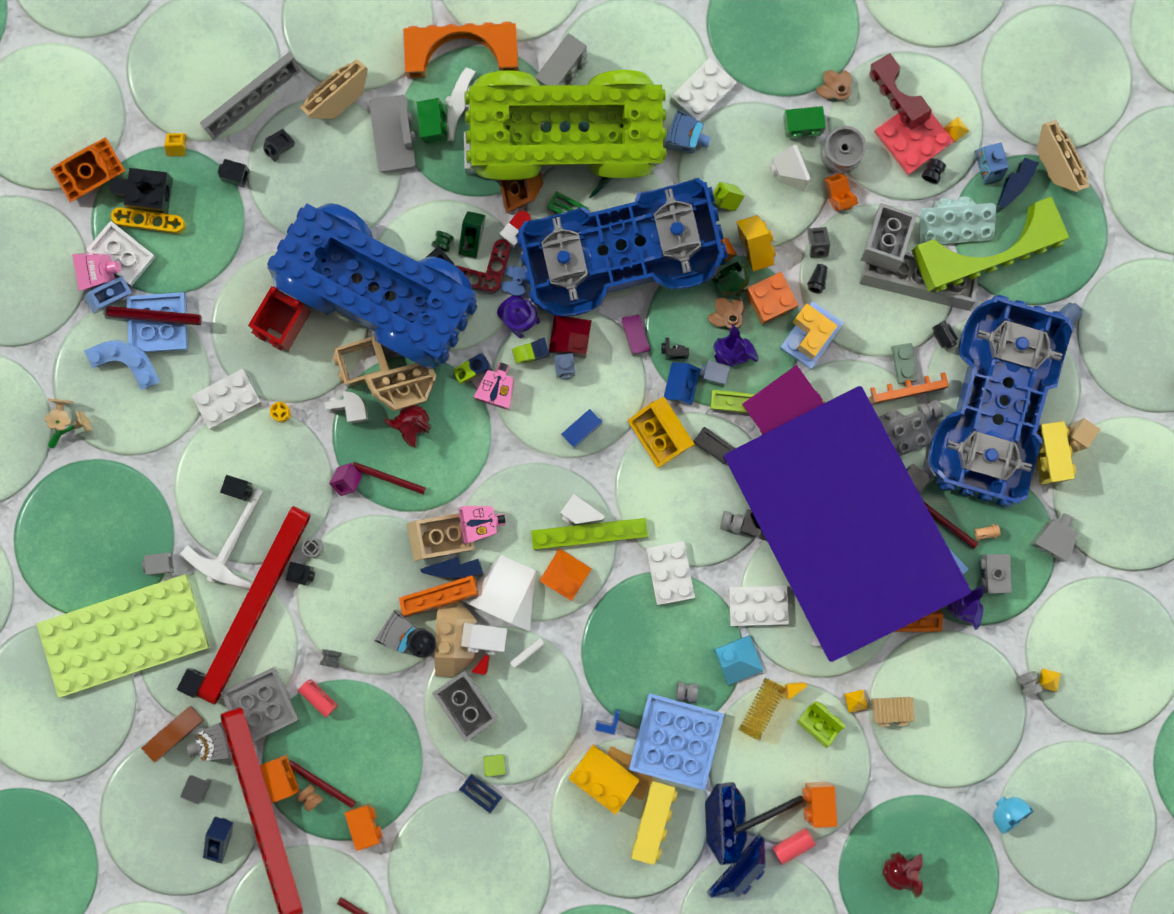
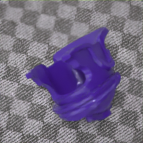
[497,295,540,339]
[713,325,759,367]
[946,585,984,630]

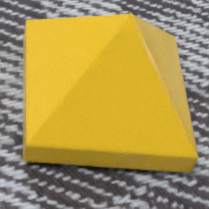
[943,117,969,143]
[1038,668,1061,692]
[844,689,868,713]

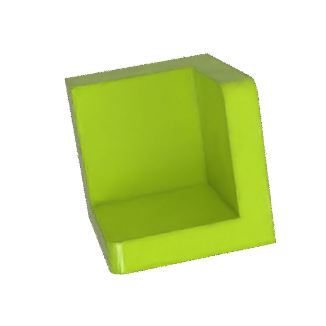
[713,181,745,211]

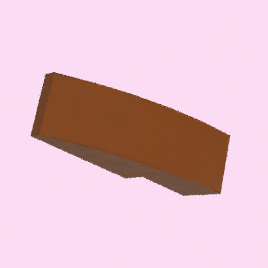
[141,706,204,763]

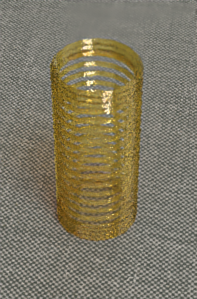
[738,678,786,741]

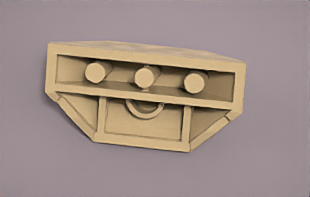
[300,59,368,119]
[1037,120,1090,192]
[365,363,437,411]
[434,601,477,677]

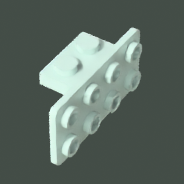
[919,197,996,244]

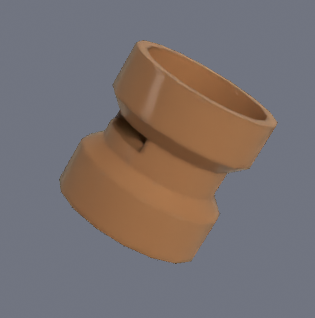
[296,784,324,812]

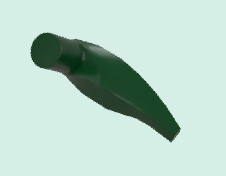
[589,177,613,199]

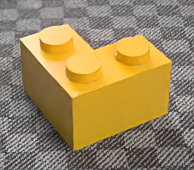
[736,215,776,271]
[792,303,838,360]

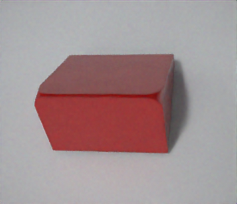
[471,654,490,675]

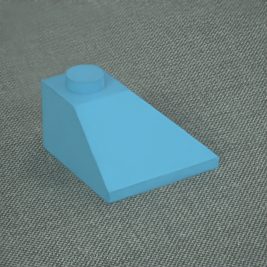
[714,635,764,685]

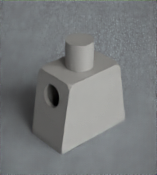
[1030,513,1078,562]

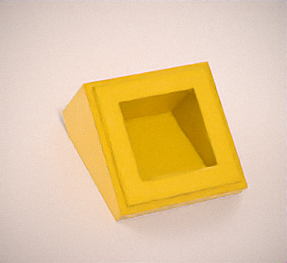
[164,133,186,156]
[785,682,807,700]

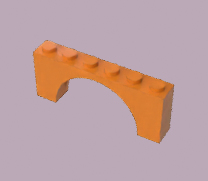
[403,21,518,78]

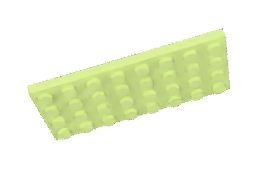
[36,574,210,698]

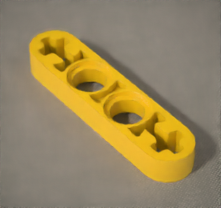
[111,207,186,234]

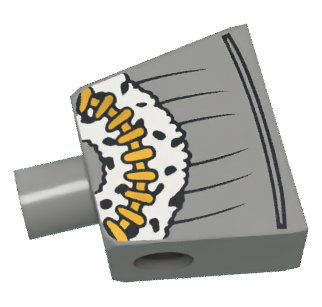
[187,722,232,761]

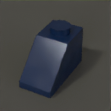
[203,816,233,864]

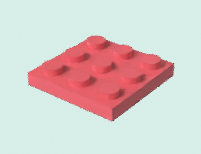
[874,112,954,175]

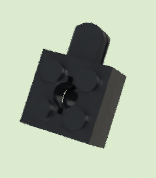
[109,168,173,214]

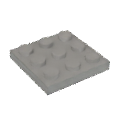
[221,667,300,742]

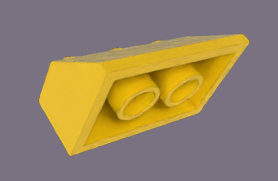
[627,396,695,468]
[568,744,640,815]

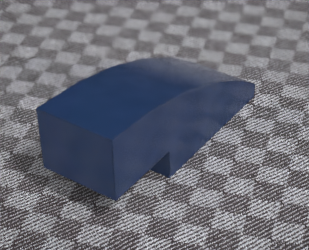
[996,158,1039,213]
[420,557,484,578]

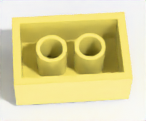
[1036,421,1076,485]

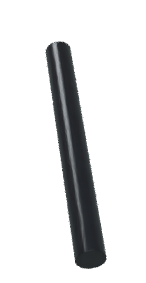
[733,795,804,835]

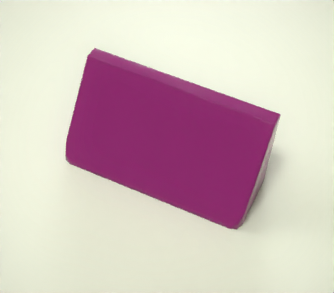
[621,315,650,356]

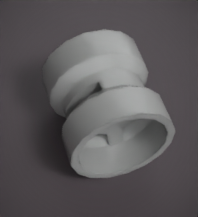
[917,399,943,422]
[720,511,744,534]
[301,538,324,558]
[1017,671,1043,697]
[676,681,698,703]

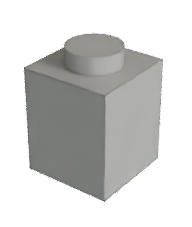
[142,553,174,575]

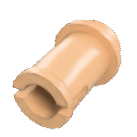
[974,524,1001,541]

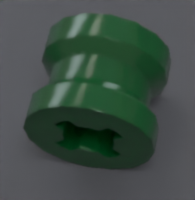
[431,230,454,252]

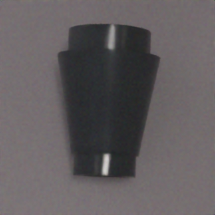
[807,264,828,294]

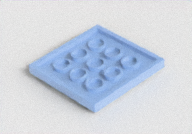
[629,693,724,791]

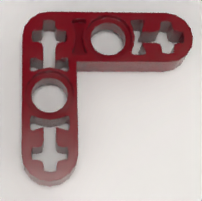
[454,239,511,294]

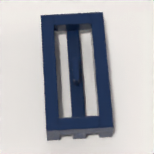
[459,773,502,813]

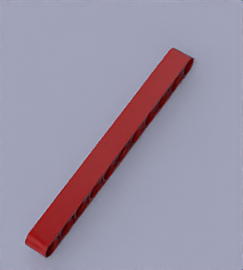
[196,506,311,705]
[220,707,303,914]

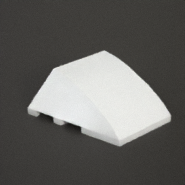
[462,555,536,631]

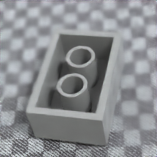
[535,33,588,85]
[860,203,917,273]
[432,670,499,742]

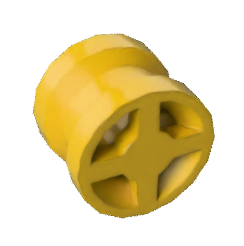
[270,402,291,422]

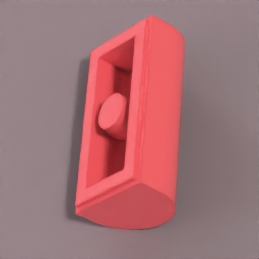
[298,679,338,718]
[772,828,816,865]

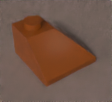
[499,171,543,213]

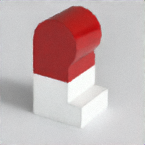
[499,211,531,249]

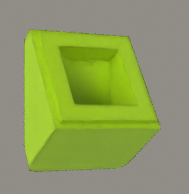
[484,754,505,777]

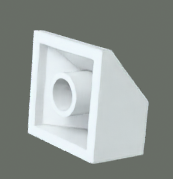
[769,145,811,191]

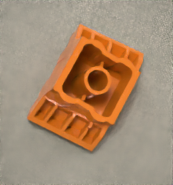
[50,137,125,202]

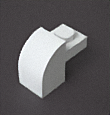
[325,391,369,424]

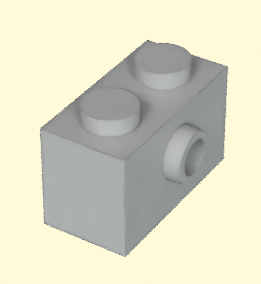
[979,554,1012,593]

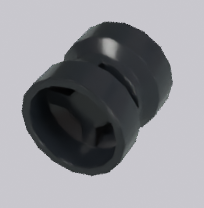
[921,158,946,184]

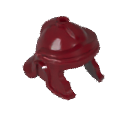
[384,405,431,448]
[883,852,923,898]

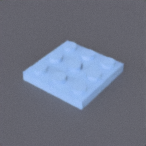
[126,292,188,353]

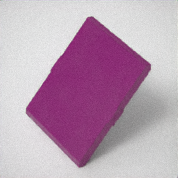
[742,365,824,435]

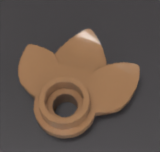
[816,70,852,101]
[708,298,744,329]

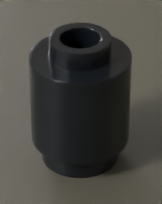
[932,320,958,350]

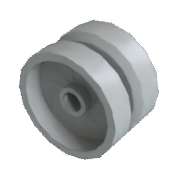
[821,126,867,174]

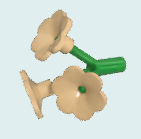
[45,398,92,448]

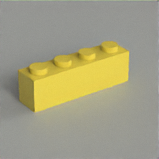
[631,779,677,865]

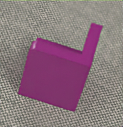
[329,463,362,496]

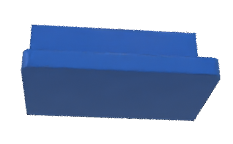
[664,362,701,405]
[561,409,603,449]
[595,708,620,735]

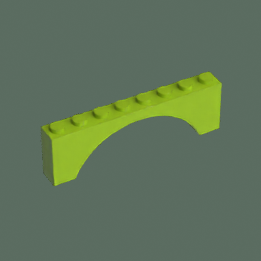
[911,196,1069,293]

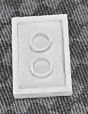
[671,58,737,122]
[86,221,156,286]
[191,368,262,430]
[646,541,695,605]
[728,586,789,626]

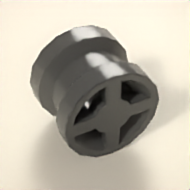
[320,649,342,668]

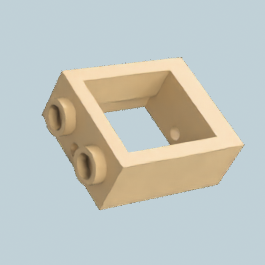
[333,336,390,387]

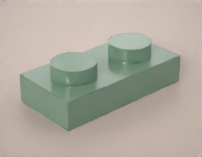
[891,343,918,384]

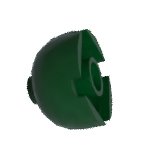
[711,261,750,296]

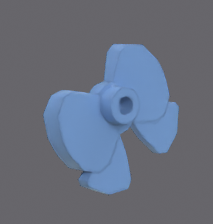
[501,265,527,296]

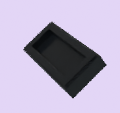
[693,427,735,464]

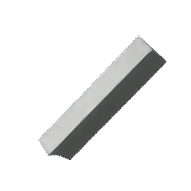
[200,52,301,140]
[859,252,979,311]

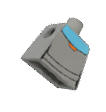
[374,610,418,654]

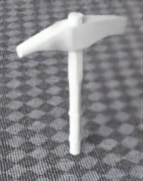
[445,67,545,141]
[180,488,263,589]

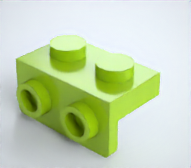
[796,701,846,748]

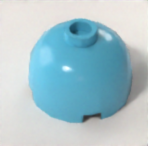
[993,796,1034,834]

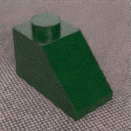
[458,211,486,258]

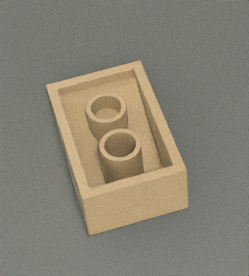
[407,513,475,561]

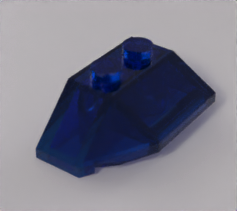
[705,782,747,865]
[707,833,766,898]

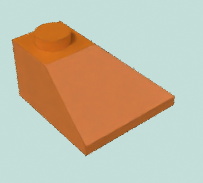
[539,548,592,601]

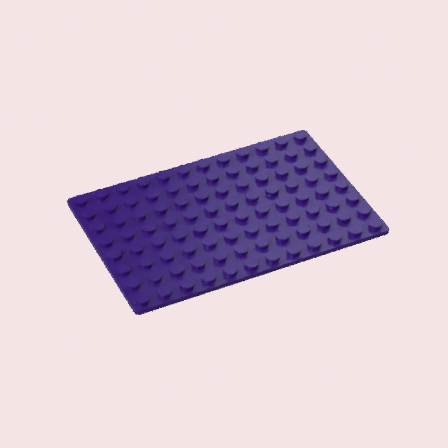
[724,386,971,662]

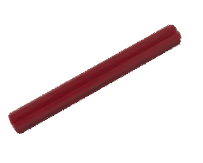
[106,306,202,325]

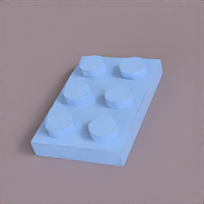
[780,301,844,370]

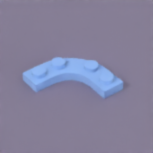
[84,340,160,390]

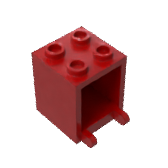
[248,286,311,351]

